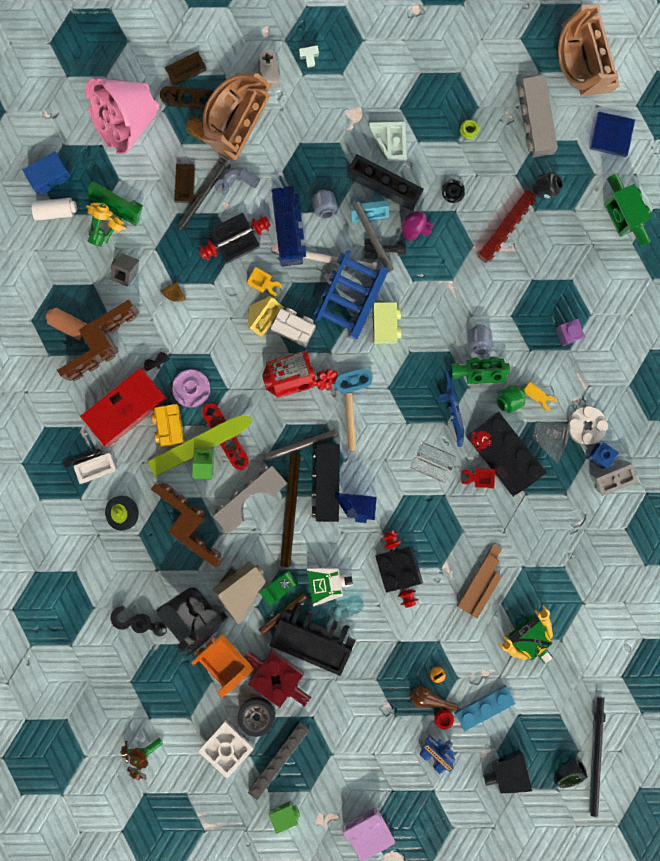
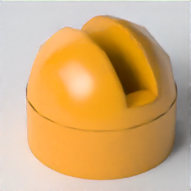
[430,666,446,683]

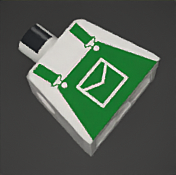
[307,568,353,606]

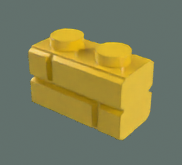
[152,404,185,447]

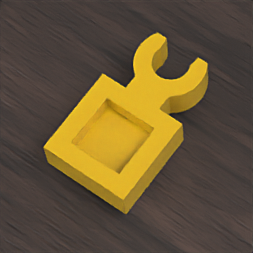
[246,267,282,297]

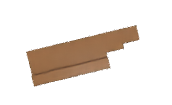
[457,544,502,619]

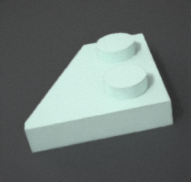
[369,122,407,161]

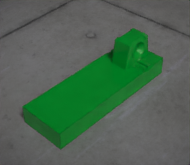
[88,181,143,226]

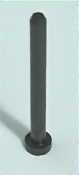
[177,157,231,231]

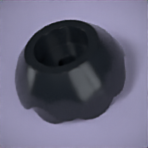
[442,179,465,203]

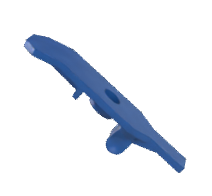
[439,371,465,447]

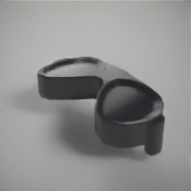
[144,352,170,371]

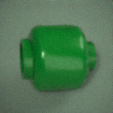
[496,385,526,413]

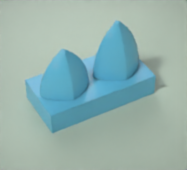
[350,192,389,223]

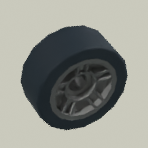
[238,697,275,737]

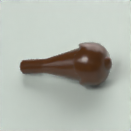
[410,685,458,711]

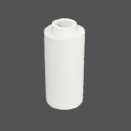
[32,197,77,221]

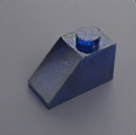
[335,493,377,523]

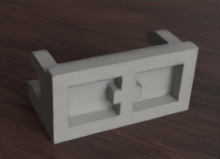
[590,461,638,496]

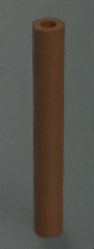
[258,592,308,635]

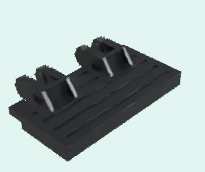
[269,605,356,676]

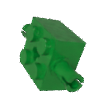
[604,173,651,247]

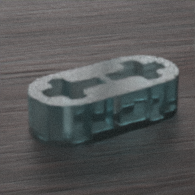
[328,595,364,620]

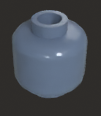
[311,189,338,219]
[468,325,493,354]

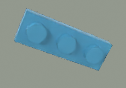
[454,685,516,732]

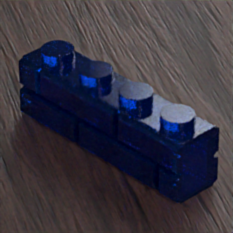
[271,186,306,267]

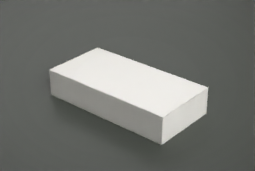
[74,453,117,484]

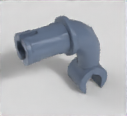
[215,167,260,195]

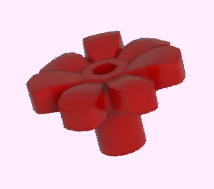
[316,369,338,391]

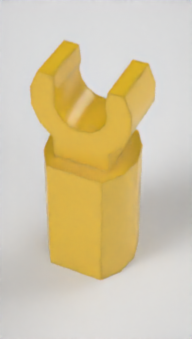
[523,381,556,411]

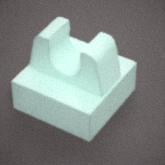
[299,46,319,68]

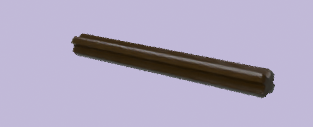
[280,453,301,568]

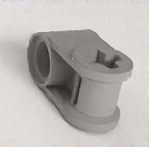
[259,49,280,88]

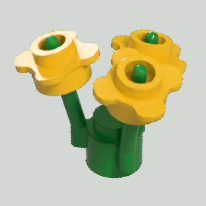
[86,202,127,247]

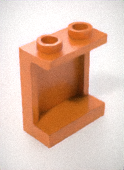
[191,634,254,698]

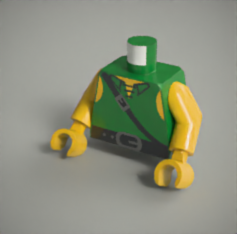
[497,605,553,664]

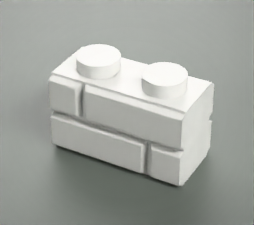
[271,308,316,348]

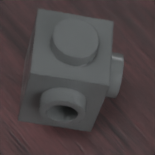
[110,253,139,287]

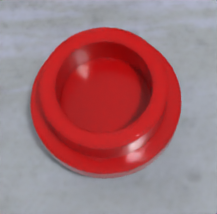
[434,709,454,730]

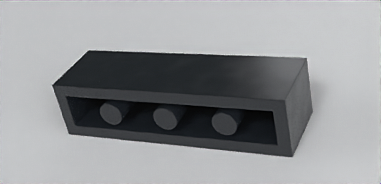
[347,154,424,211]
[312,444,340,522]

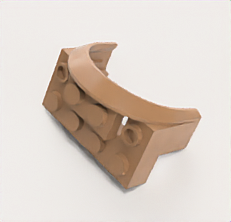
[558,4,620,96]
[202,72,271,161]

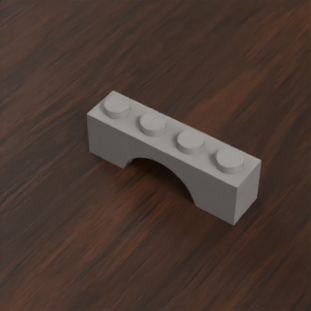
[213,466,288,534]

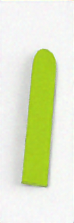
[148,415,253,477]

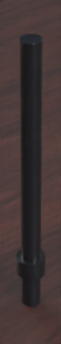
[590,697,606,817]

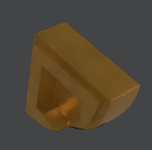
[160,282,186,302]

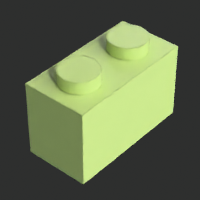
[373,303,401,344]

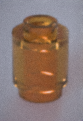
[185,117,207,144]

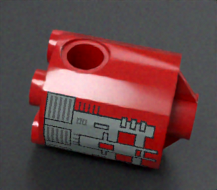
[262,350,317,399]

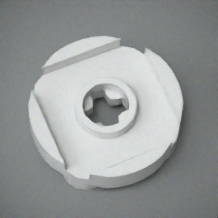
[568,406,608,445]

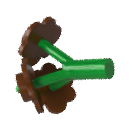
[120,738,163,780]

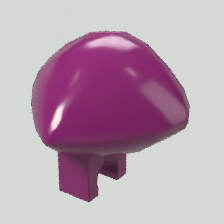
[401,211,433,241]

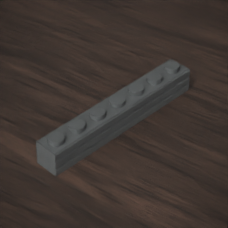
[248,721,310,800]

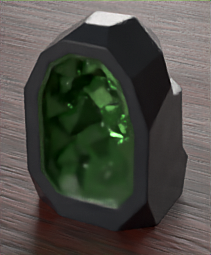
[553,756,588,788]

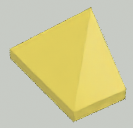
[248,296,284,338]

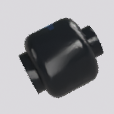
[533,172,563,199]

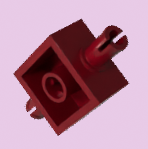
[244,649,311,708]

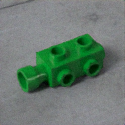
[451,357,510,384]

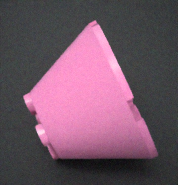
[85,78,159,154]

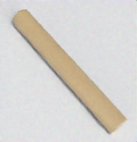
[345,393,356,451]

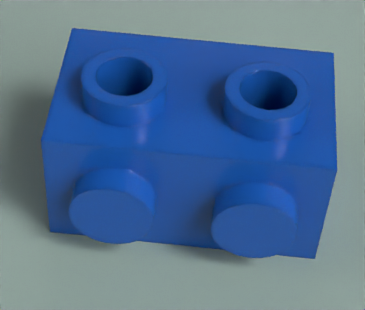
[22,151,71,195]

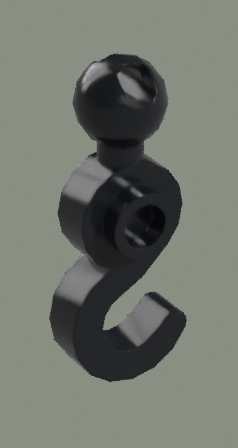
[110,605,167,637]

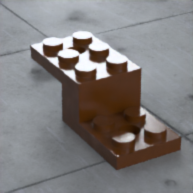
[57,300,139,382]
[151,482,224,568]

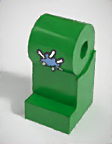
[259,571,298,606]

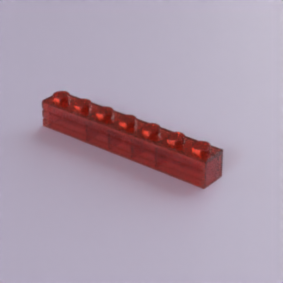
[477,189,537,263]

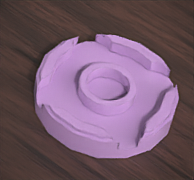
[172,370,210,407]

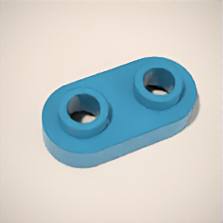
[335,369,373,394]

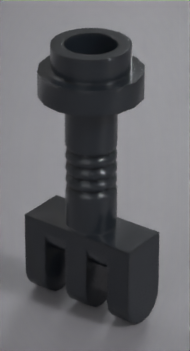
[364,239,406,259]

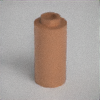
[46,307,87,342]

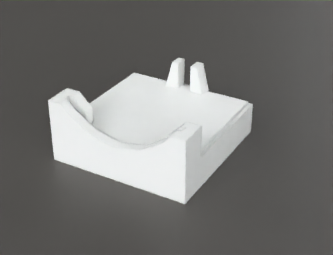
[198,720,255,778]

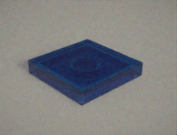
[590,112,635,157]

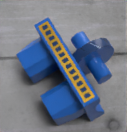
[419,735,456,774]

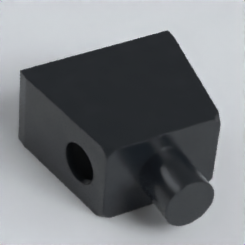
[483,750,532,794]

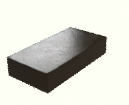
[164,51,207,86]
[174,164,196,203]

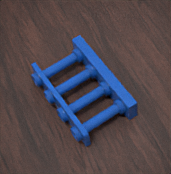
[313,250,389,340]

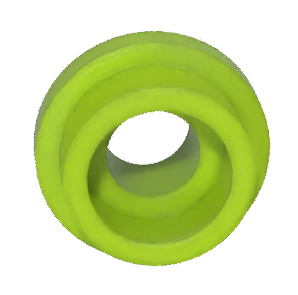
[460,120,479,139]

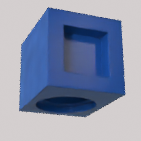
[587,441,619,469]

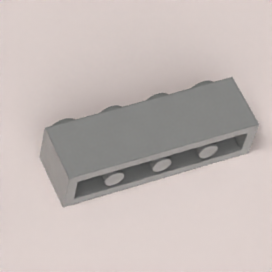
[518,75,558,158]

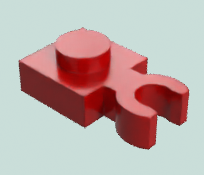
[461,468,496,489]

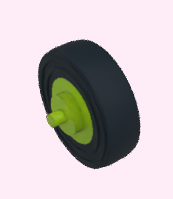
[105,495,139,531]

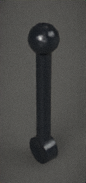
[63,449,101,468]

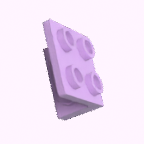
[343,807,395,861]

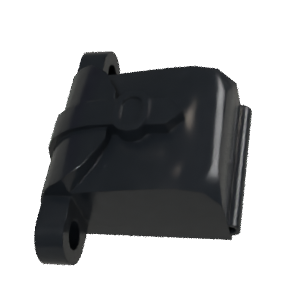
[156,587,228,657]

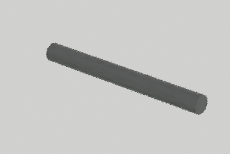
[352,201,394,273]

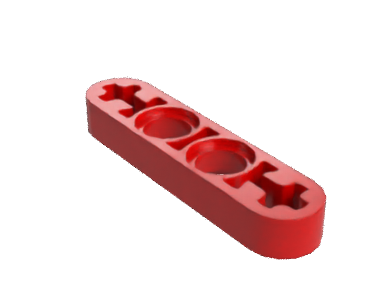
[202,403,249,470]

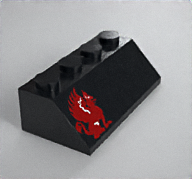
[466,412,547,497]

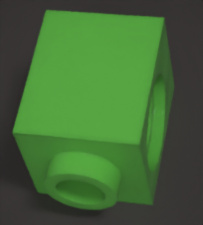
[192,449,214,480]
[269,801,301,834]

